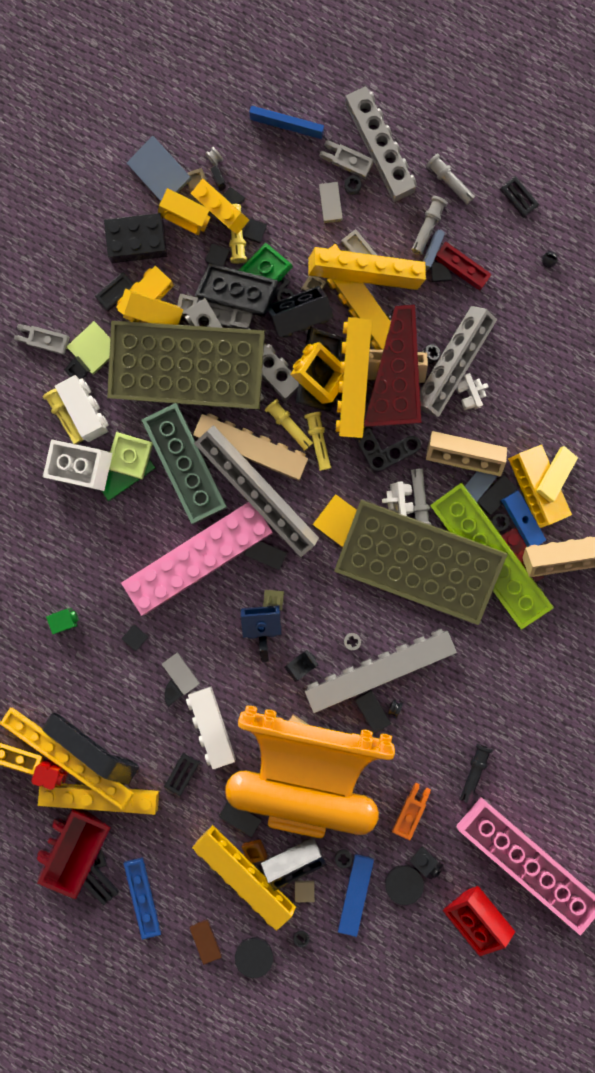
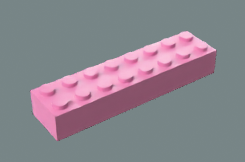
[121,502,273,616]
[456,797,595,936]

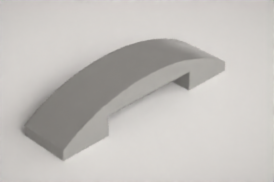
[177,294,253,329]

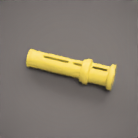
[229,204,247,264]
[43,389,84,444]
[265,399,313,451]
[304,412,331,471]

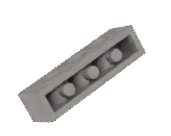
[248,328,299,402]

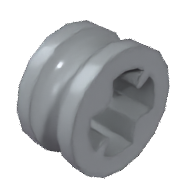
[205,147,223,166]
[344,633,361,650]

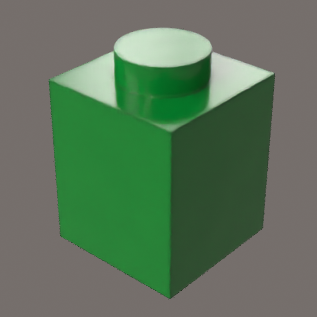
[46,608,79,635]

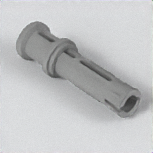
[426,153,475,205]
[411,196,448,255]
[411,469,432,525]

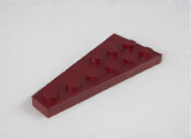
[364,305,421,427]

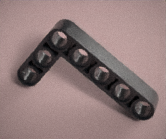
[334,396,421,472]
[42,712,140,784]

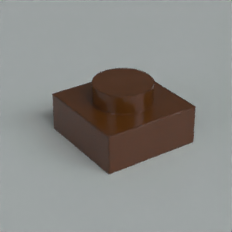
[241,839,268,863]

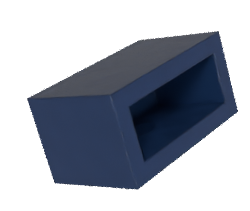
[241,606,282,639]

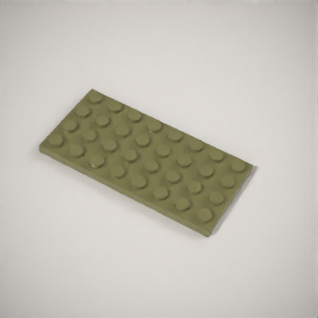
[107,321,265,409]
[334,499,507,625]

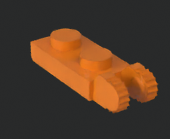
[392,783,431,841]

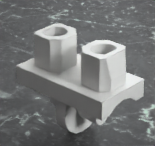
[456,373,489,410]
[382,481,414,516]

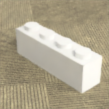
[186,686,236,769]

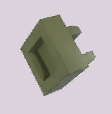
[263,590,284,610]

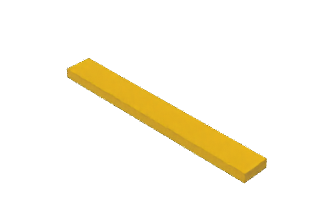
[0,708,135,810]

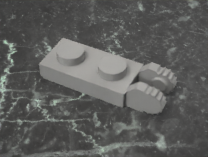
[319,140,374,179]
[14,324,70,355]

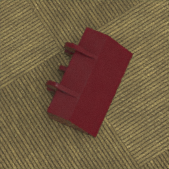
[36,808,110,899]

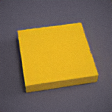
[313,494,357,547]

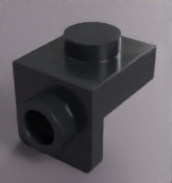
[284,650,318,682]
[410,846,443,879]

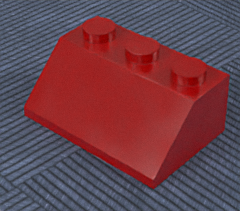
[443,886,515,956]

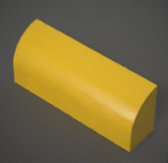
[508,445,572,528]

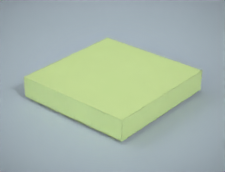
[66,321,110,375]
[109,432,153,480]

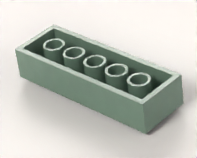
[142,403,228,525]

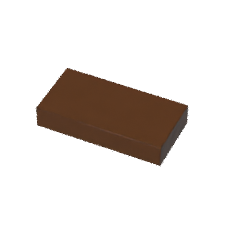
[190,919,222,965]

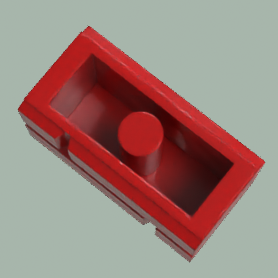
[31,759,68,790]

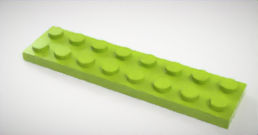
[430,483,554,630]

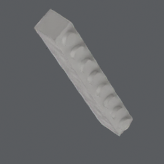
[194,425,319,557]
[305,629,457,713]

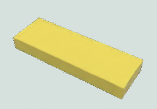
[536,446,578,503]

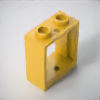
[158,188,210,235]
[290,342,344,404]

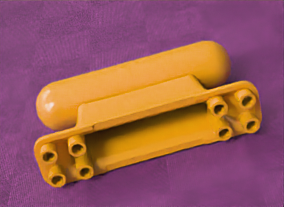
[225,706,395,838]

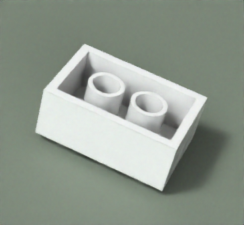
[55,375,109,442]
[43,440,113,491]

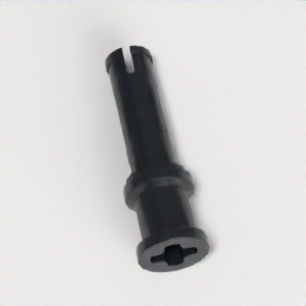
[459,744,493,804]

